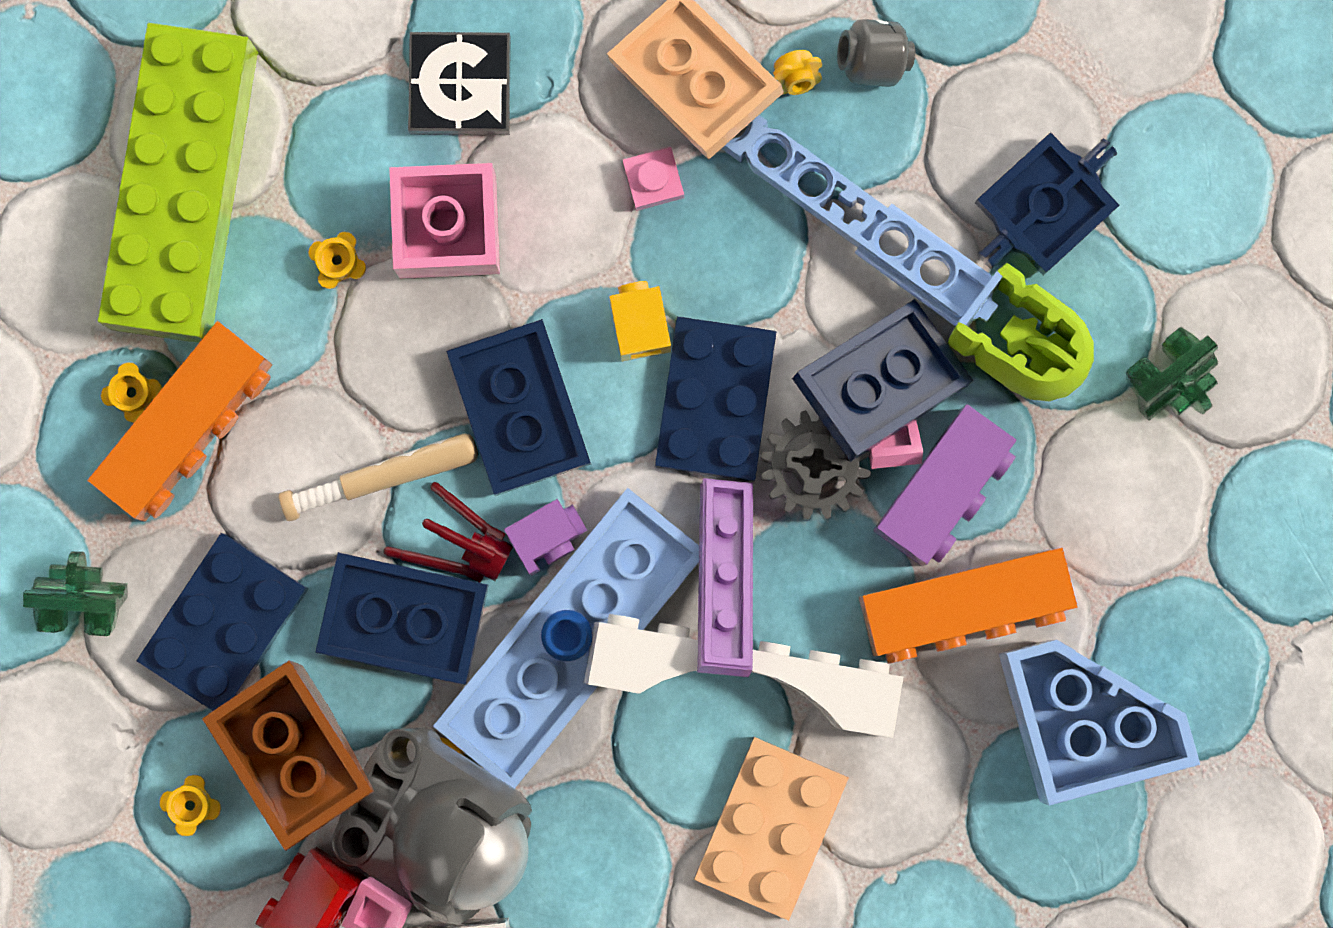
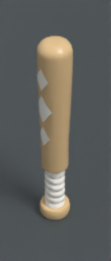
[279,433,478,521]

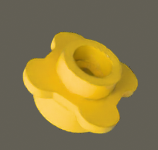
[773,50,822,95]
[308,232,366,289]
[101,362,162,423]
[159,775,221,836]

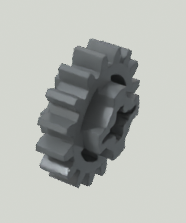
[760,410,871,521]

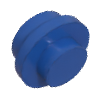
[541,610,593,661]

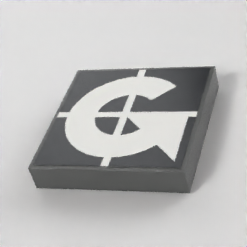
[408,32,511,135]

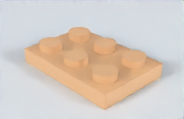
[607,0,784,160]
[694,737,849,921]

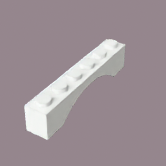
[584,614,904,738]

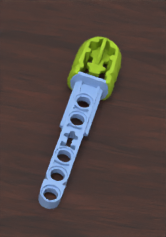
[721,115,1094,402]

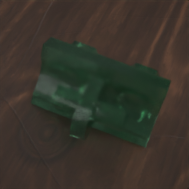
[1126,327,1218,421]
[23,551,128,636]

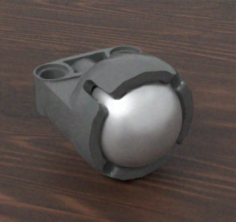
[332,727,532,925]

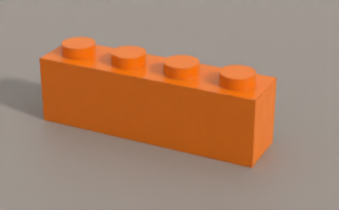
[87,321,273,522]
[859,547,1078,664]

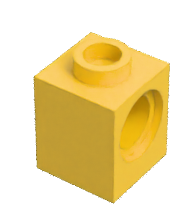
[609,281,671,362]

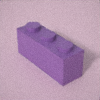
[873,404,1017,566]

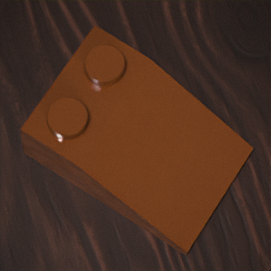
[202,660,375,851]

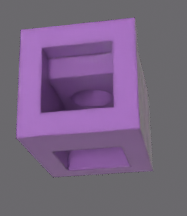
[504,499,588,576]

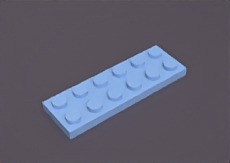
[433,488,699,788]

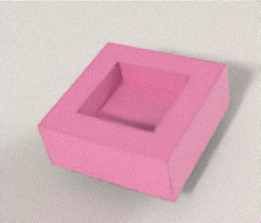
[623,147,684,211]
[869,420,923,469]
[341,877,413,928]

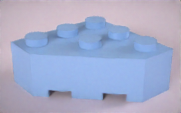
[999,640,1200,806]

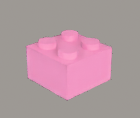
[389,163,500,279]

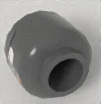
[837,19,915,87]

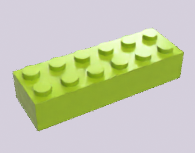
[98,22,258,343]

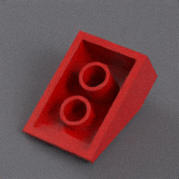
[255,847,368,928]

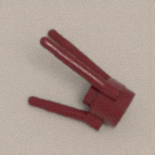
[383,482,513,583]

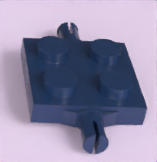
[975,132,1120,276]

